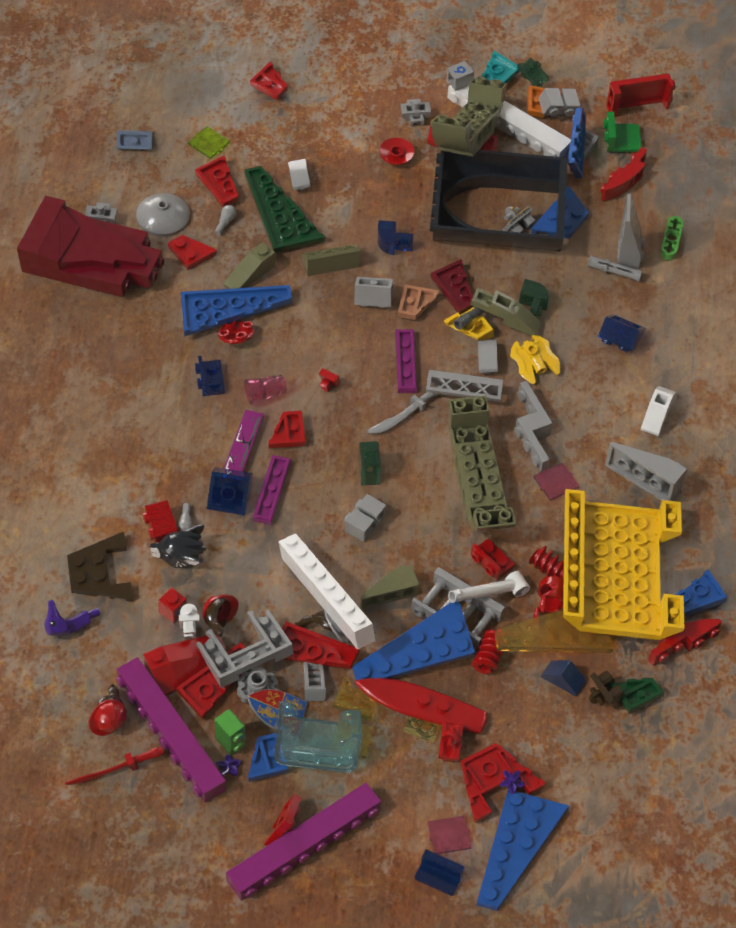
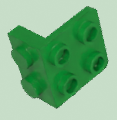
[602,112,641,152]

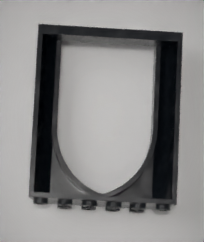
[430,150,568,251]

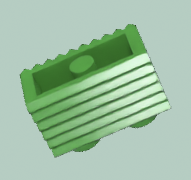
[215,709,246,755]

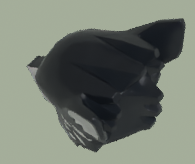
[150,524,206,568]

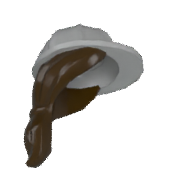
[295,610,348,643]

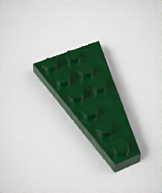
[244,166,325,253]

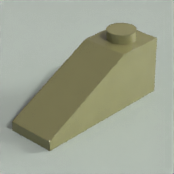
[223,242,275,289]
[360,565,419,609]

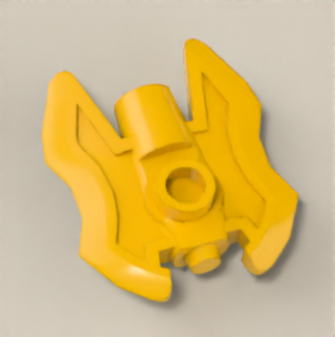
[510,335,560,385]

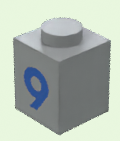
[446,61,474,91]

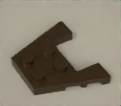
[67,532,133,602]

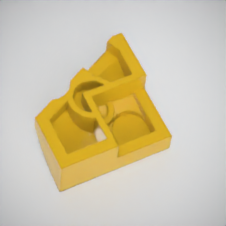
[444,307,494,341]

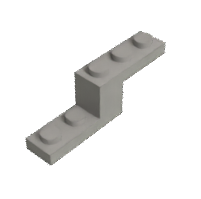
[514,381,552,472]

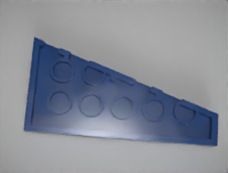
[352,602,475,680]

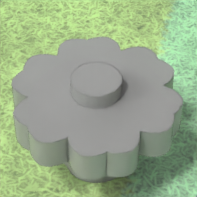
[237,667,278,707]

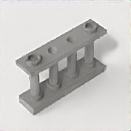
[411,567,505,650]

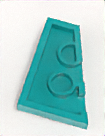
[481,51,521,83]

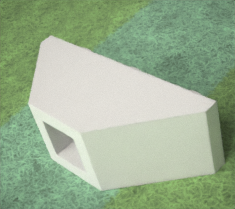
[641,386,676,436]

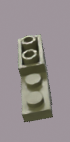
[470,288,541,336]

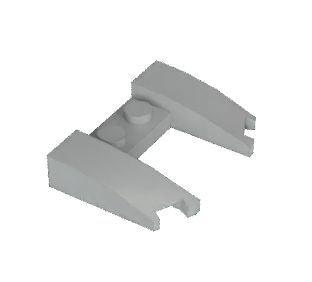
[197,610,293,688]

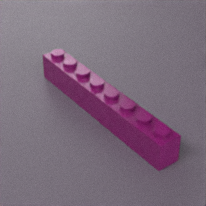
[116,657,226,802]
[226,783,381,900]

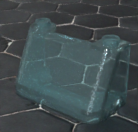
[274,701,362,773]

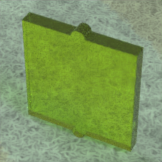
[188,126,230,159]

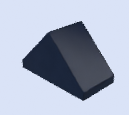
[541,660,586,696]

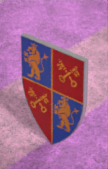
[247,689,307,739]

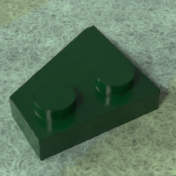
[608,678,664,714]

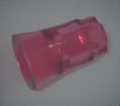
[244,375,287,405]

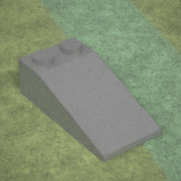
[617,193,645,269]
[605,442,687,501]

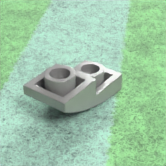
[288,159,311,190]
[478,340,498,374]

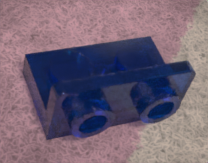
[195,356,225,396]

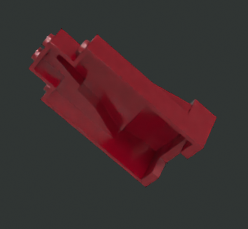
[17,195,165,297]

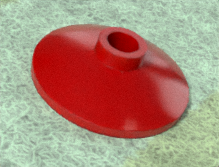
[379,137,414,165]

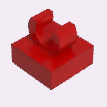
[319,368,341,392]

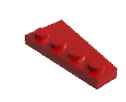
[282,622,359,669]
[177,642,246,719]

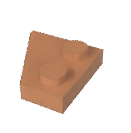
[397,284,439,320]

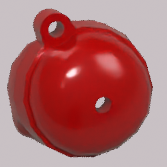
[533,576,564,626]

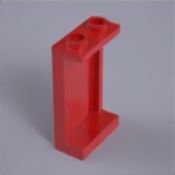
[606,73,675,117]

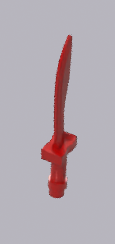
[65,747,164,785]

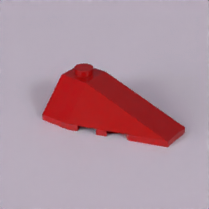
[143,635,227,696]

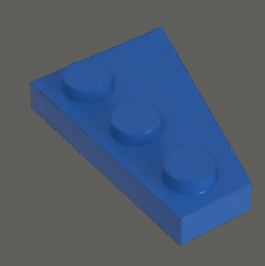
[675,569,727,617]

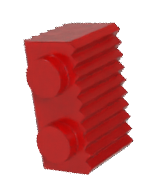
[142,500,178,543]

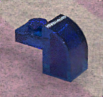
[377,220,414,255]

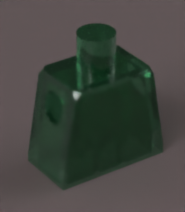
[358,441,381,486]

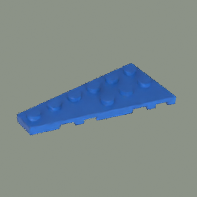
[181,285,292,336]
[476,790,569,911]

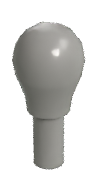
[214,205,237,236]
[177,503,193,531]

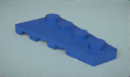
[568,108,586,179]

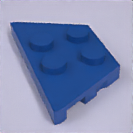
[531,187,589,239]

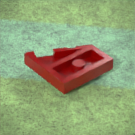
[250,62,287,100]
[168,235,217,270]
[268,410,305,448]
[264,793,301,846]

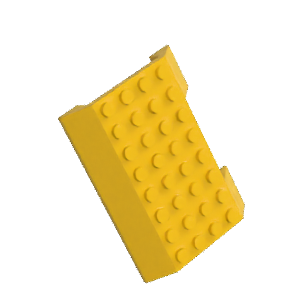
[563,489,684,640]

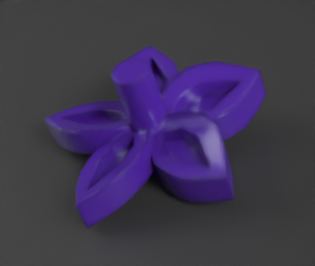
[216,754,241,776]
[499,770,525,795]

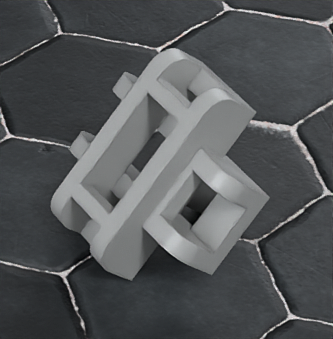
[400,99,431,126]
[85,202,117,224]

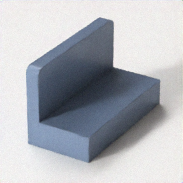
[117,130,153,150]

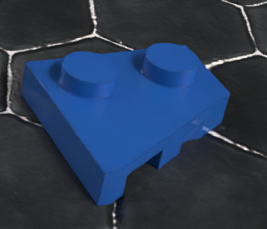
[248,733,288,782]

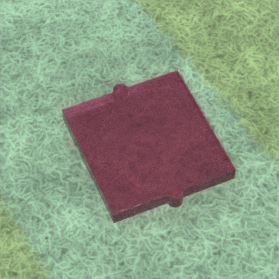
[533,463,579,501]
[428,816,471,855]

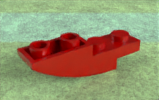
[600,147,647,202]
[648,619,722,666]

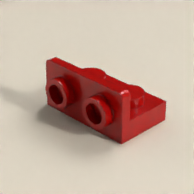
[471,538,515,581]

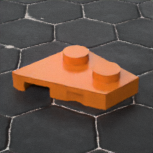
[527,85,561,118]

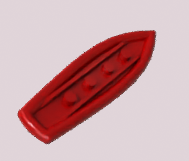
[355,678,487,733]

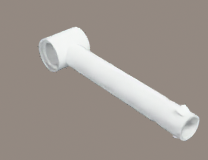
[448,571,530,603]

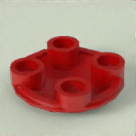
[218,321,254,344]

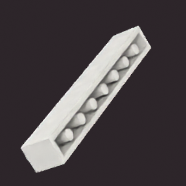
[447,85,571,157]
[279,534,375,650]

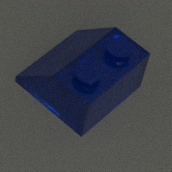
[598,314,646,352]
[207,467,253,515]

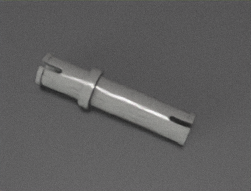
[587,255,642,282]

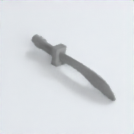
[368,385,440,434]

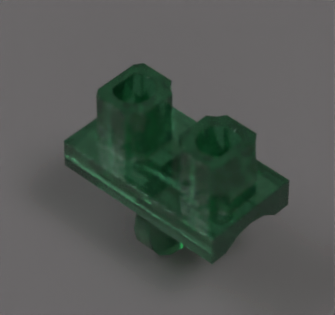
[517,58,549,87]

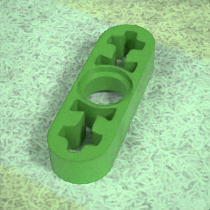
[660,216,684,261]

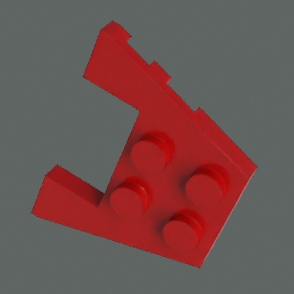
[460,743,546,823]

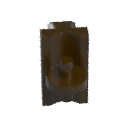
[589,670,625,709]

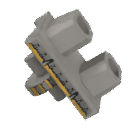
[502,206,535,233]

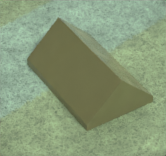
[301,244,361,276]

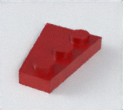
[195,155,238,207]

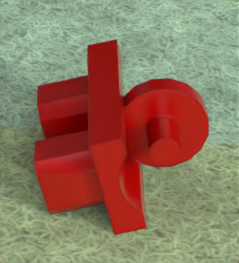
[438,723,463,762]

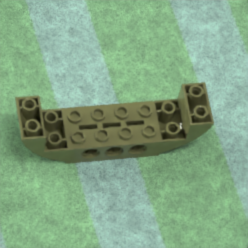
[431,76,507,157]
[448,395,516,532]

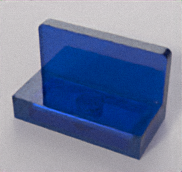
[415,849,465,896]

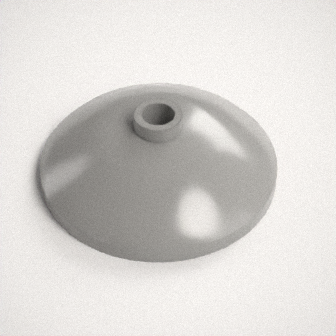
[136,193,190,237]

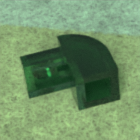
[519,279,549,317]

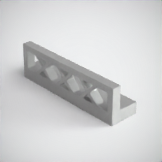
[426,370,503,402]

